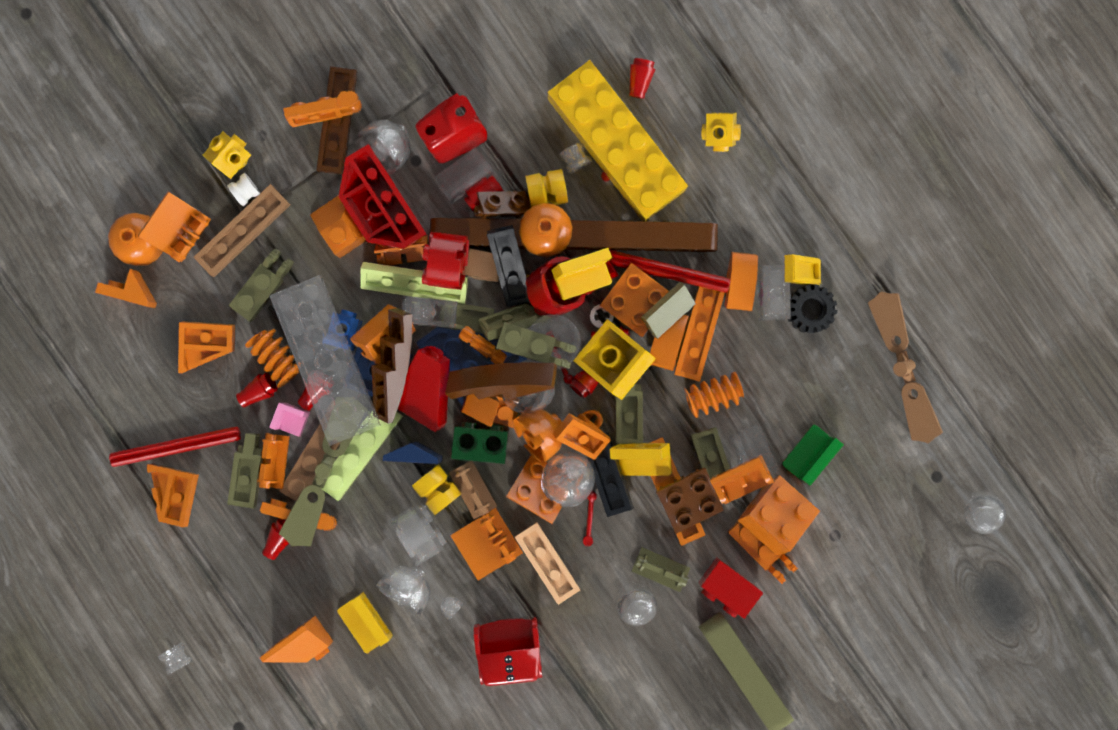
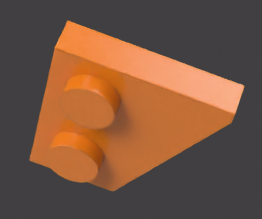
[178,321,235,373]
[147,464,199,527]

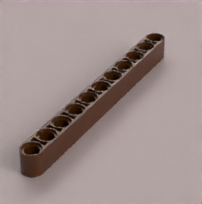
[430,218,718,252]

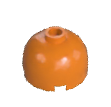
[519,203,573,258]
[108,213,163,266]
[512,408,563,462]

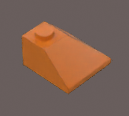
[310,195,366,258]
[260,616,333,663]

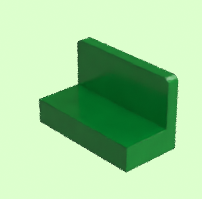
[781,425,844,486]

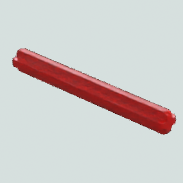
[609,250,731,293]
[109,426,241,467]

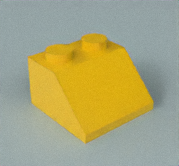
[573,319,656,400]

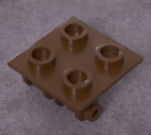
[656,467,724,534]

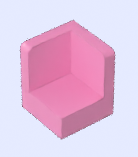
[270,403,310,437]

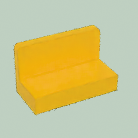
[551,248,612,300]
[610,443,672,476]
[337,592,393,653]

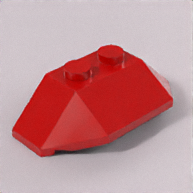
[338,144,427,249]

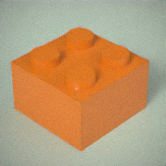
[737,475,820,556]

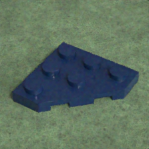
[416,327,527,406]

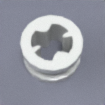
[590,305,614,328]

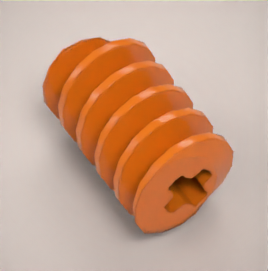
[245,329,303,388]
[684,372,744,418]

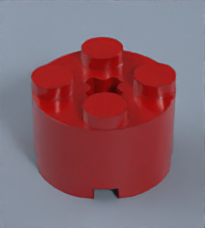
[422,232,469,290]
[526,257,588,317]

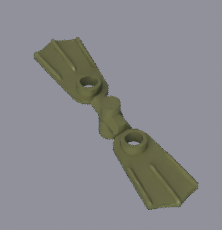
[279,397,368,547]

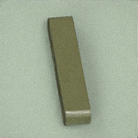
[698,612,795,730]

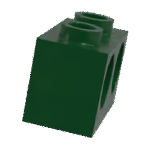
[451,422,509,464]

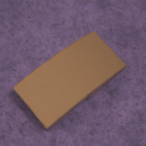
[463,249,499,282]

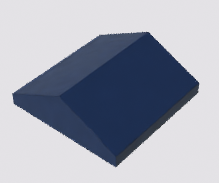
[383,441,443,464]

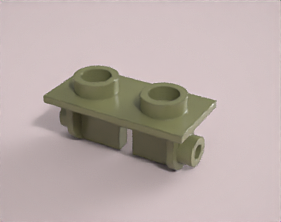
[631,547,690,592]

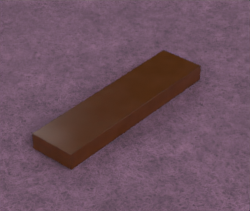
[316,66,358,175]

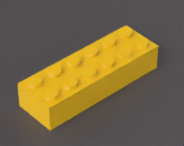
[547,60,688,222]

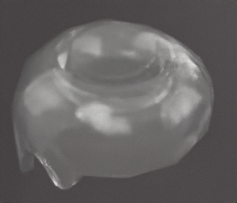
[964,491,1006,534]
[615,582,658,626]

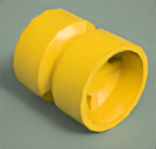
[525,169,568,207]
[412,465,462,515]

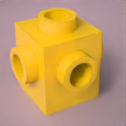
[701,113,741,152]
[203,131,251,179]

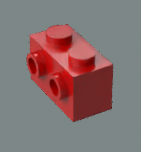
[698,557,763,619]

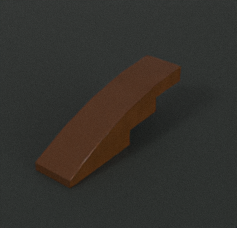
[372,308,412,424]
[445,362,557,400]

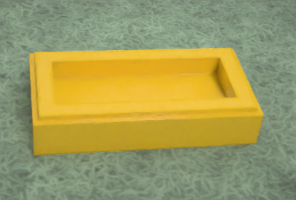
[784,254,821,285]

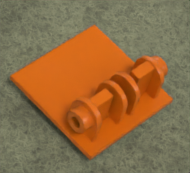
[138,192,211,262]
[600,263,669,337]
[506,455,577,524]
[450,508,523,581]

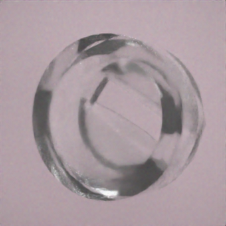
[441,597,464,620]

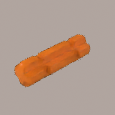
[459,326,507,364]

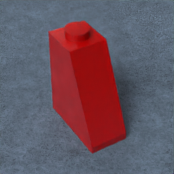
[398,346,450,432]

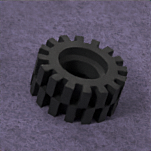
[786,285,838,333]

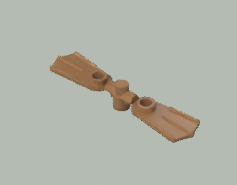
[868,292,943,443]

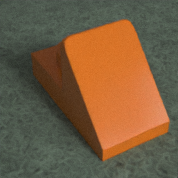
[95,269,157,308]
[461,394,521,428]
[553,413,611,460]

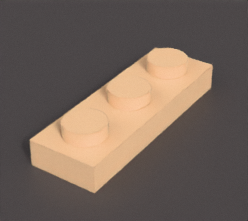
[515,522,580,605]

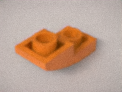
[724,252,758,311]
[650,315,689,371]

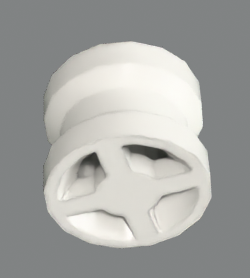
[227,173,260,207]

